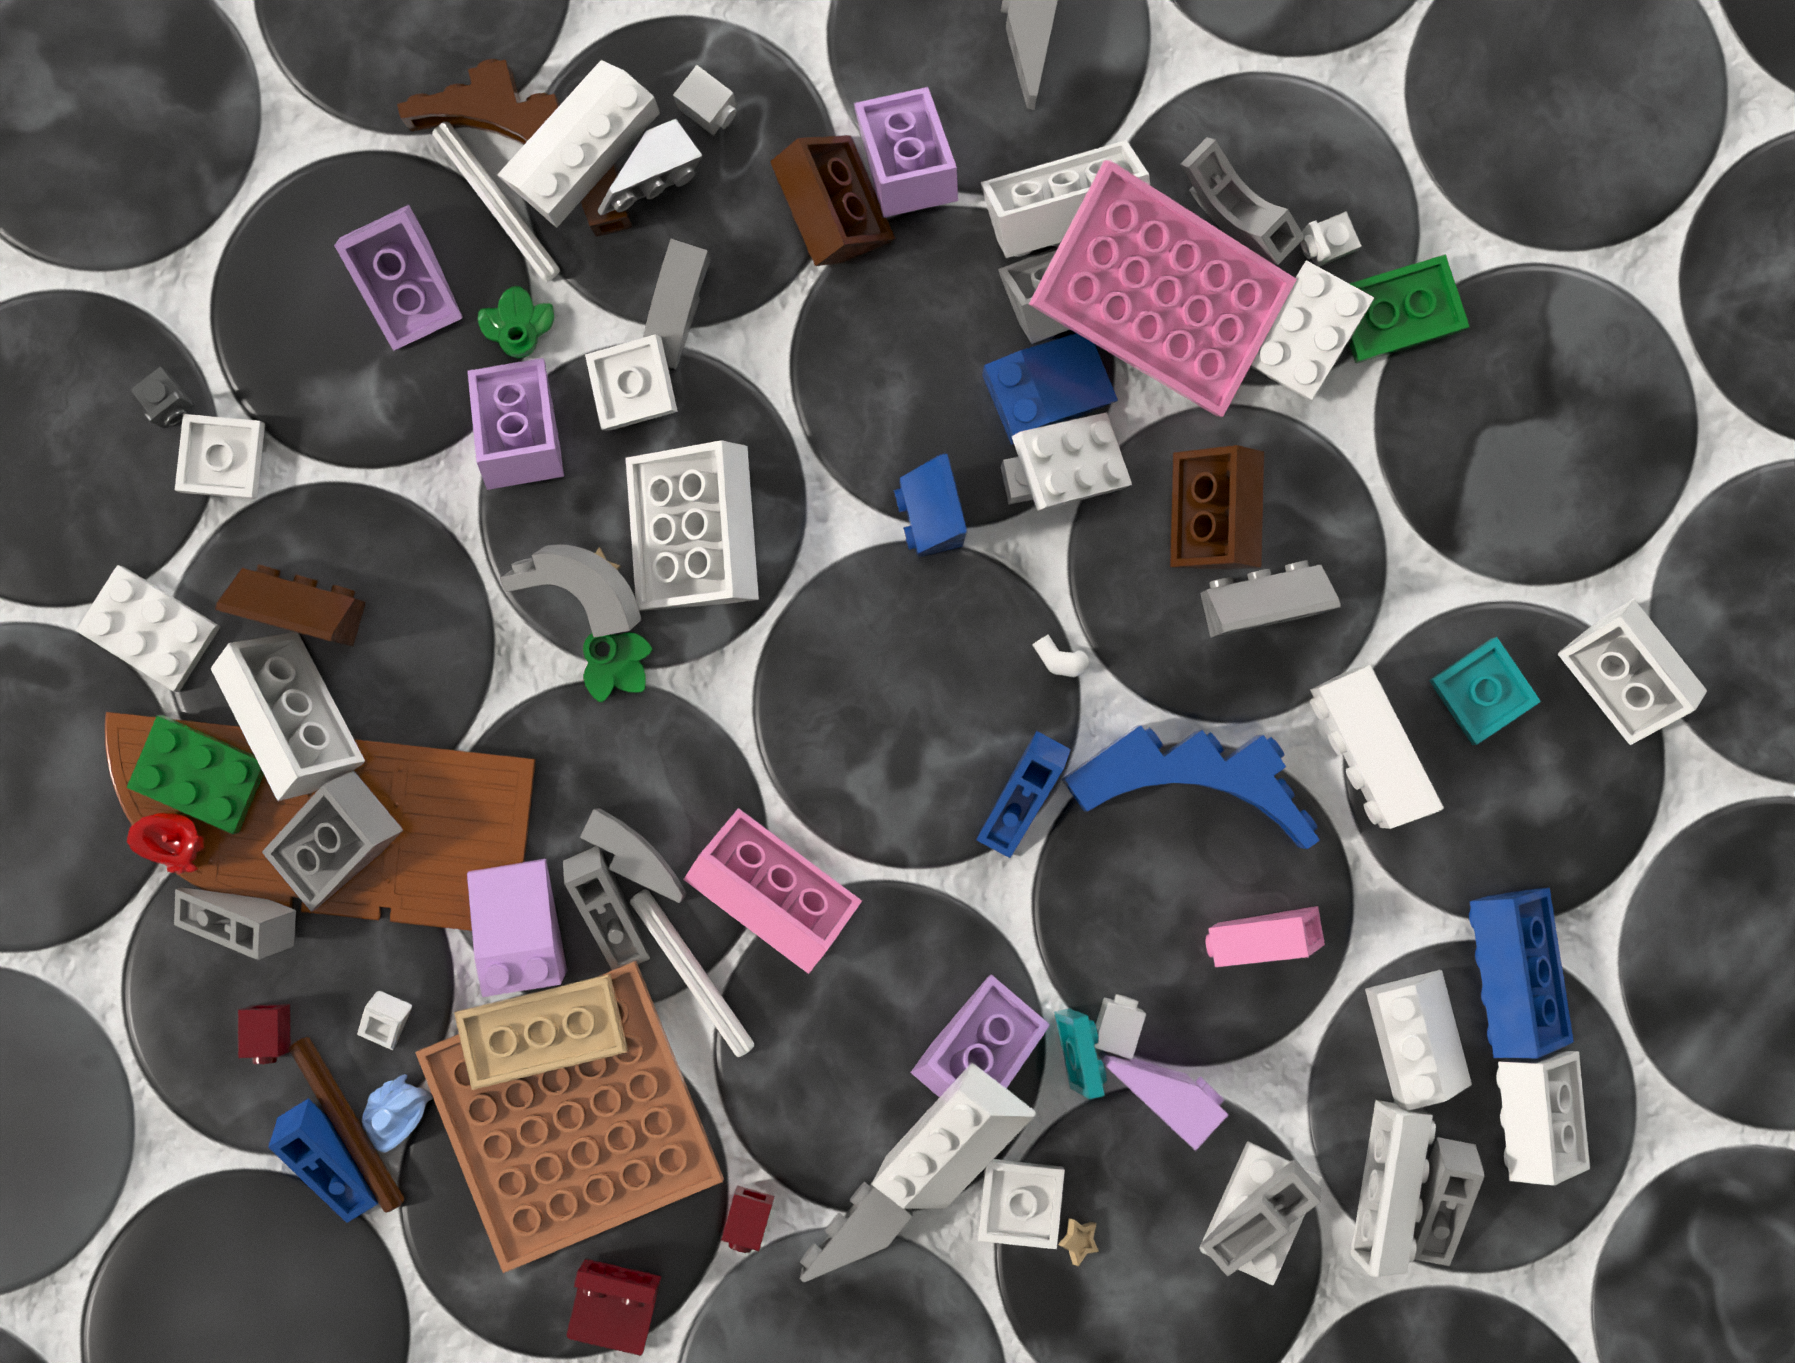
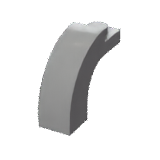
[1180,137,1305,265]
[500,545,642,637]

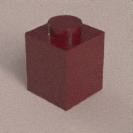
[238,1004,291,1064]
[721,1185,775,1253]

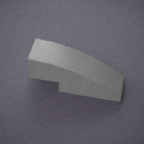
[643,239,711,370]
[580,809,687,903]
[1201,1159,1321,1276]

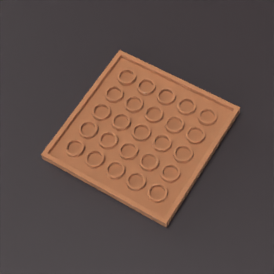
[415,961,724,1273]

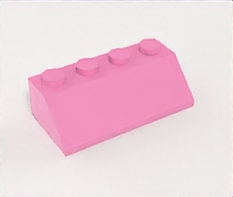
[683,808,862,974]

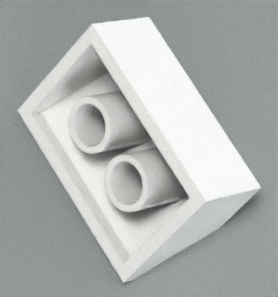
[1558,599,1707,745]
[1365,970,1472,1111]
[1496,1051,1590,1185]

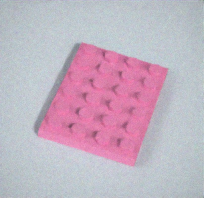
[1029,160,1297,417]

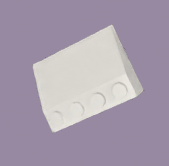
[626,440,759,611]

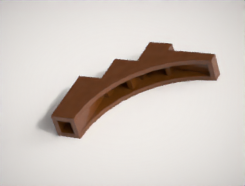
[397,59,633,237]

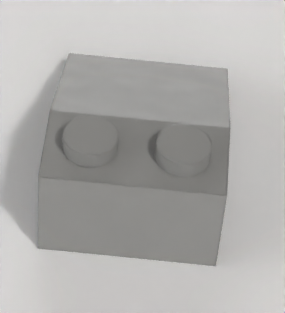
[262,770,403,912]

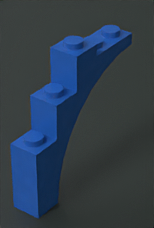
[1061,725,1320,849]

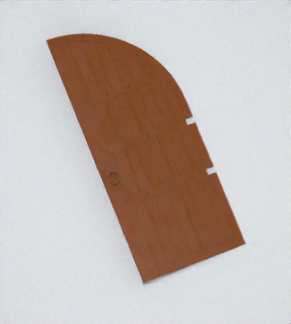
[105,712,536,931]

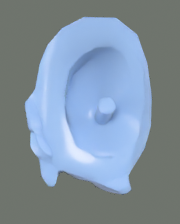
[362,1074,433,1153]

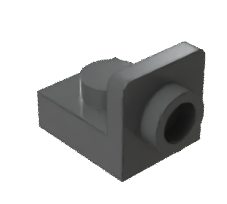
[130,366,194,428]

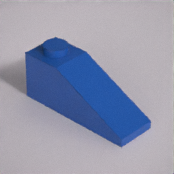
[976,731,1071,858]
[268,1098,378,1223]

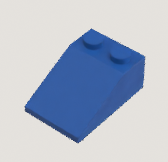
[982,334,1118,445]
[894,454,967,558]

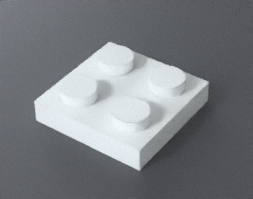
[585,334,678,431]
[175,414,265,500]
[977,1159,1065,1249]

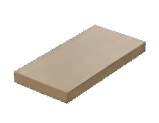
[454,974,628,1090]

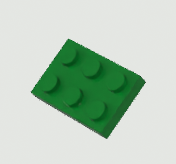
[1349,254,1469,364]
[126,715,264,834]

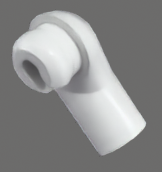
[1032,634,1089,677]

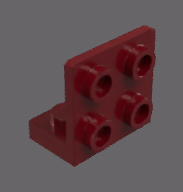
[567,1259,662,1356]

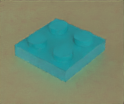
[1429,637,1541,745]
[1054,1008,1107,1099]

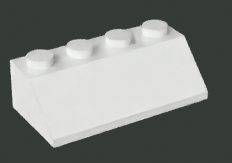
[498,60,660,228]
[981,140,1150,258]
[211,632,365,801]
[1310,665,1444,829]
[872,1063,1036,1209]
[1350,1100,1436,1277]

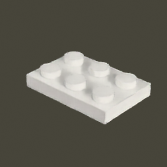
[1250,260,1374,401]
[1012,412,1132,511]
[76,565,220,692]
[1199,1141,1322,1285]

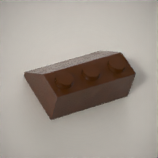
[770,135,895,266]
[1170,445,1264,570]
[215,564,366,646]

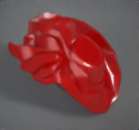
[127,813,204,874]

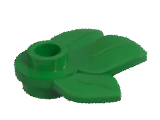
[478,286,555,358]
[583,632,652,702]

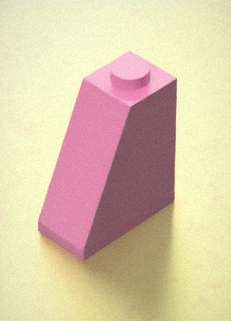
[1206,906,1325,967]

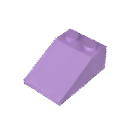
[854,87,958,217]
[334,205,463,351]
[468,358,564,490]
[467,859,568,997]
[910,974,1050,1097]
[1098,1050,1228,1150]

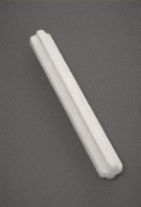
[432,122,560,282]
[630,889,754,1057]

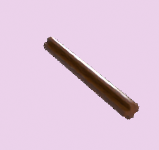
[289,1037,404,1213]

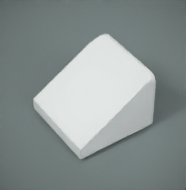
[357,991,412,1050]

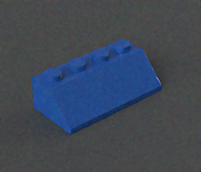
[1469,888,1574,1058]

